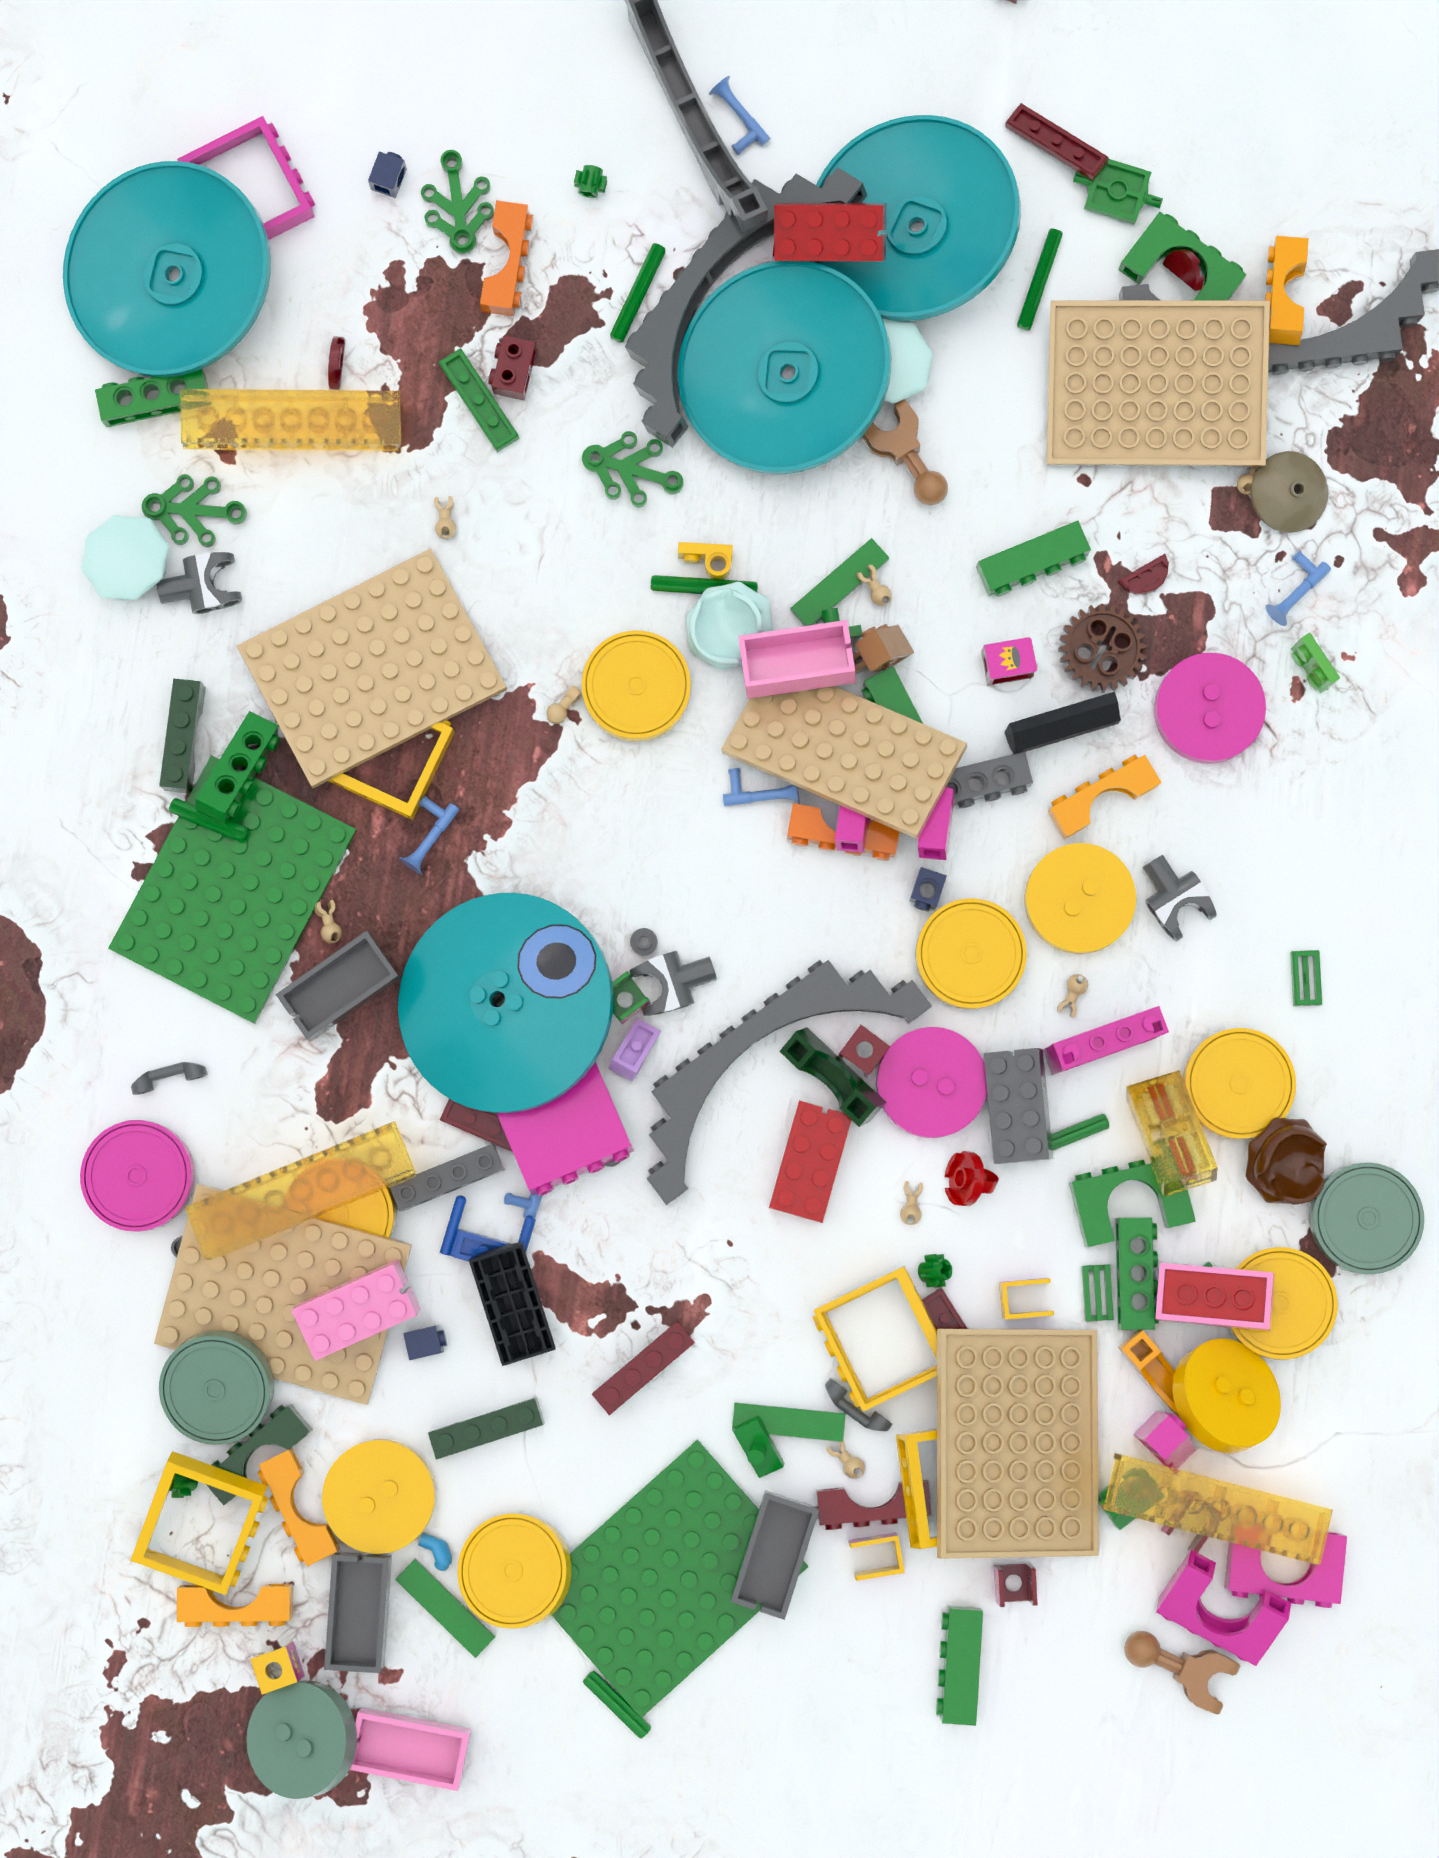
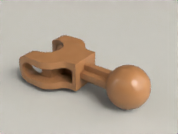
[862,399,948,506]
[1124,1631,1241,1715]

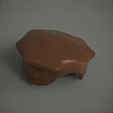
[1245,1118,1327,1205]

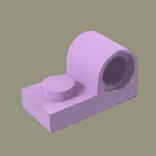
[608,1018,661,1082]

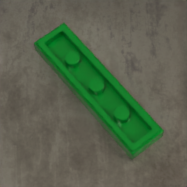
[438,348,520,453]
[790,538,889,626]
[732,1402,846,1442]
[395,1558,496,1658]

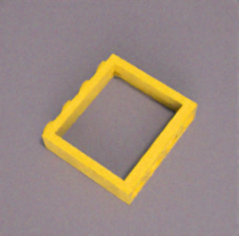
[329,720,455,820]
[812,1265,937,1412]
[896,1428,937,1549]
[130,1451,269,1595]

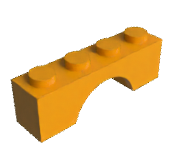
[1265,236,1309,345]
[1048,754,1162,840]
[1118,1330,1188,1430]
[258,1448,340,1567]
[177,1583,293,1627]

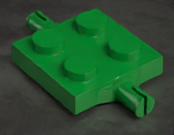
[1073,159,1163,225]

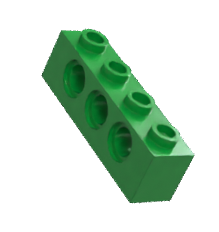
[95,369,212,428]
[195,711,281,824]
[1115,1217,1159,1330]

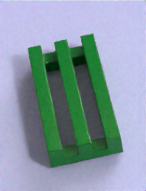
[1290,950,1322,1006]
[1081,1264,1114,1322]

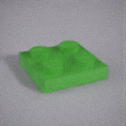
[1291,633,1340,693]

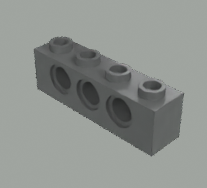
[947,751,1033,809]
[389,1143,505,1212]

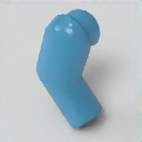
[418,1533,452,1571]

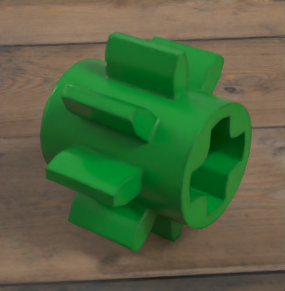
[574,165,607,198]
[918,1254,952,1288]
[170,1473,198,1498]

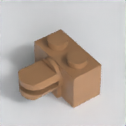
[853,624,914,675]

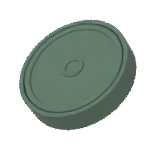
[1309,1163,1424,1274]
[159,1330,274,1445]
[247,1680,357,1799]

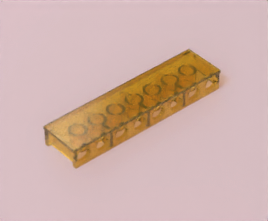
[180,389,401,451]
[185,1121,416,1261]
[1101,1453,1333,1565]

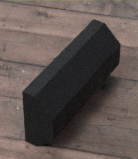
[1004,691,1121,754]
[469,1242,556,1366]

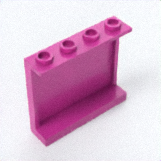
[497,1061,634,1196]

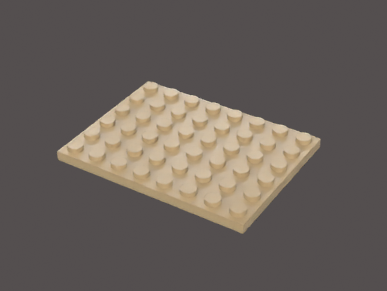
[1047,300,1270,466]
[237,548,507,789]
[154,1183,412,1405]
[937,1329,1099,1559]

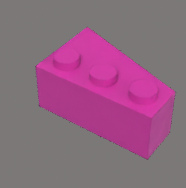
[1133,1411,1196,1474]

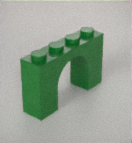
[1118,212,1247,301]
[1069,1153,1196,1247]

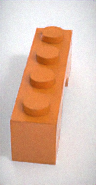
[480,200,533,317]
[787,803,899,861]

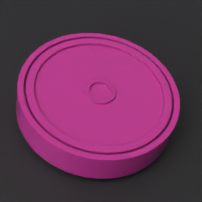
[1154,653,1266,764]
[876,1027,987,1138]
[80,1120,195,1232]

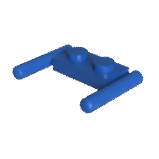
[439,1195,536,1262]

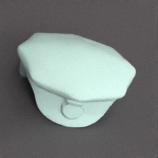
[883,319,933,403]
[81,515,169,600]
[686,582,773,670]

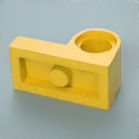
[678,542,733,580]

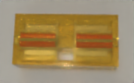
[1126,1070,1218,1197]

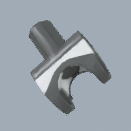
[156,552,242,614]
[1142,855,1217,942]
[629,951,717,1016]

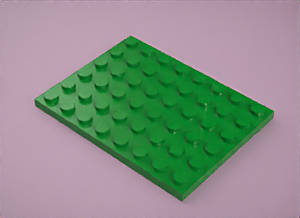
[108,755,357,1024]
[552,1439,809,1718]

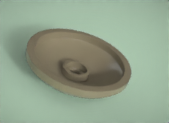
[1250,451,1328,533]

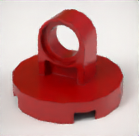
[945,1151,999,1206]

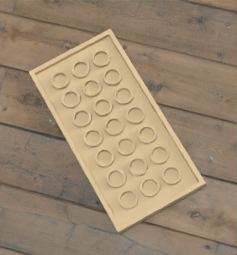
[721,686,967,840]

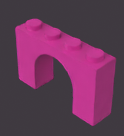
[835,786,954,860]
[1224,1520,1347,1608]
[1156,1549,1291,1666]

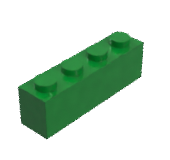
[976,520,1091,597]
[861,666,923,724]
[936,1605,983,1726]

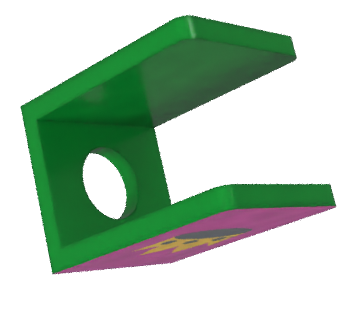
[612,971,650,1024]

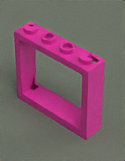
[177,116,315,240]
[1043,1006,1169,1075]

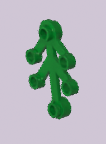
[421,150,494,254]
[582,431,683,508]
[142,474,247,547]

